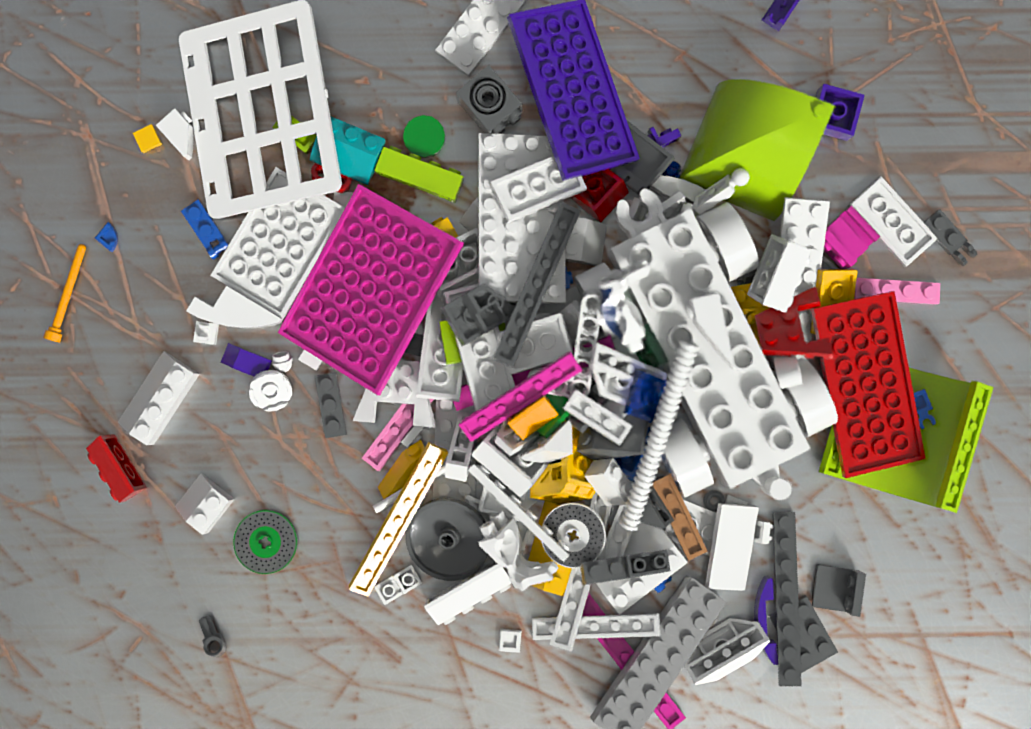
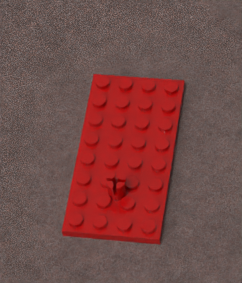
[811,291,926,478]

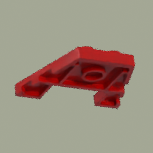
[754,287,834,359]

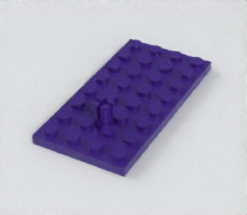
[507,0,640,181]

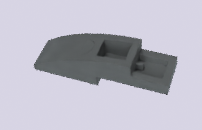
[580,550,671,585]

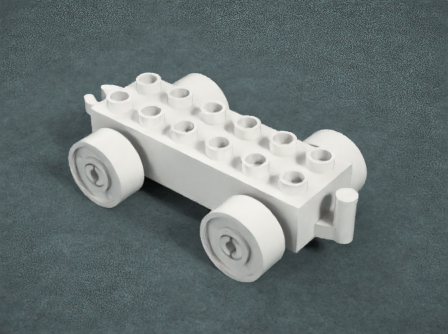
[574,189,837,500]

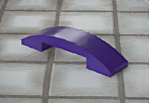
[754,576,778,665]

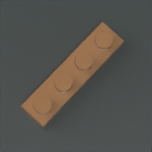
[653,473,708,561]

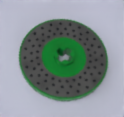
[233,510,298,574]

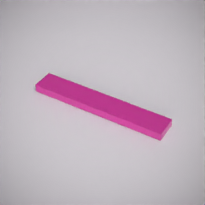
[459,351,582,442]

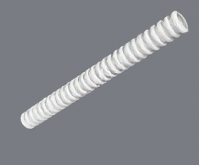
[619,340,699,531]

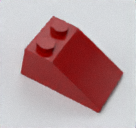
[570,169,629,223]

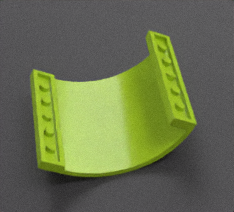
[818,367,994,513]

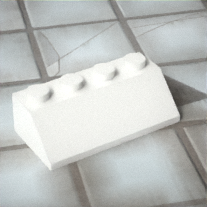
[118,351,200,446]
[424,561,511,625]

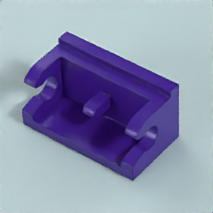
[762,0,800,31]

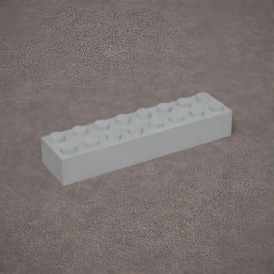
[590,575,727,729]

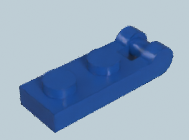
[181,199,229,260]

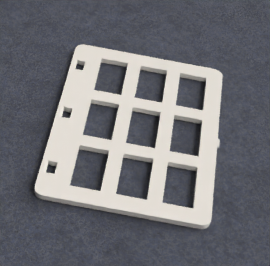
[179,0,342,219]

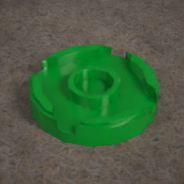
[403,115,445,158]

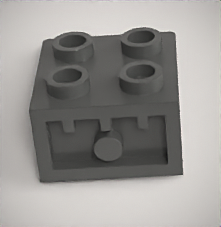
[812,565,866,617]

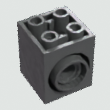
[456,65,522,134]

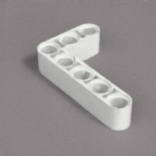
[527,289,602,397]

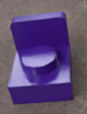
[647,127,682,148]

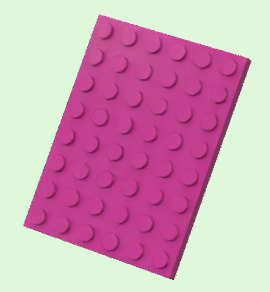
[278,184,464,395]

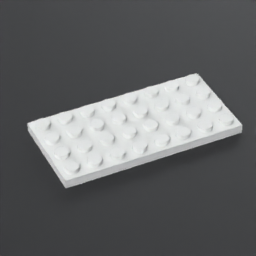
[478,133,566,304]

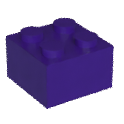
[815,84,865,141]

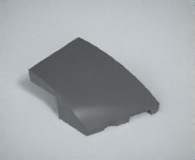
[440,283,515,346]

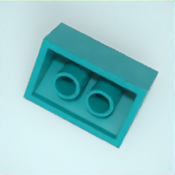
[310,116,385,185]

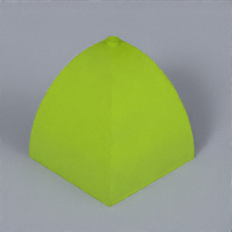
[678,79,834,221]

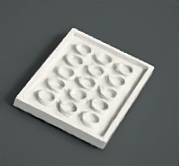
[210,167,345,319]

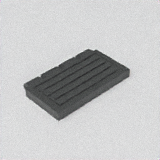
[609,121,675,194]

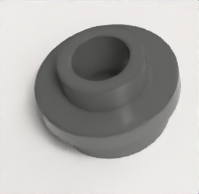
[703,490,725,512]

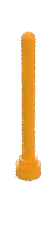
[43,244,86,343]

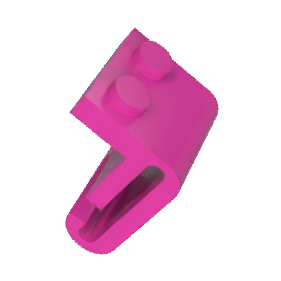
[823,205,880,269]

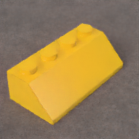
[528,501,579,596]

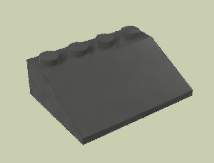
[576,373,653,460]

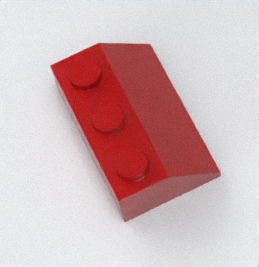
[86,434,147,503]

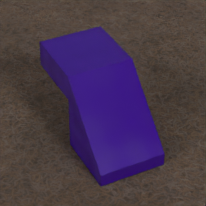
[221,343,272,377]

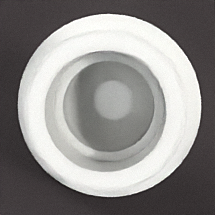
[271,351,293,372]

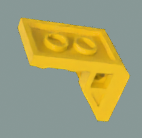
[530,420,596,504]

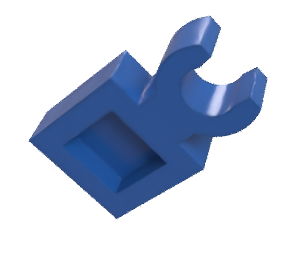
[914,389,936,430]

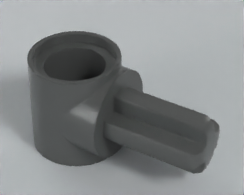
[199,616,227,657]

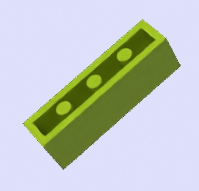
[375,146,464,203]

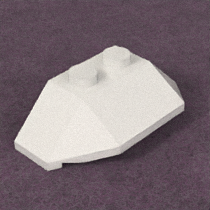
[591,343,667,409]
[684,618,770,685]

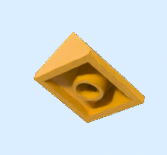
[507,395,559,440]

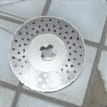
[542,503,606,568]

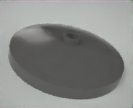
[406,498,488,581]

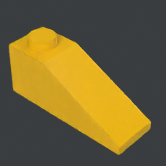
[378,440,426,499]

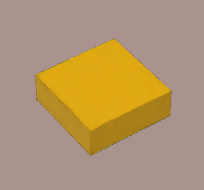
[133,124,162,153]

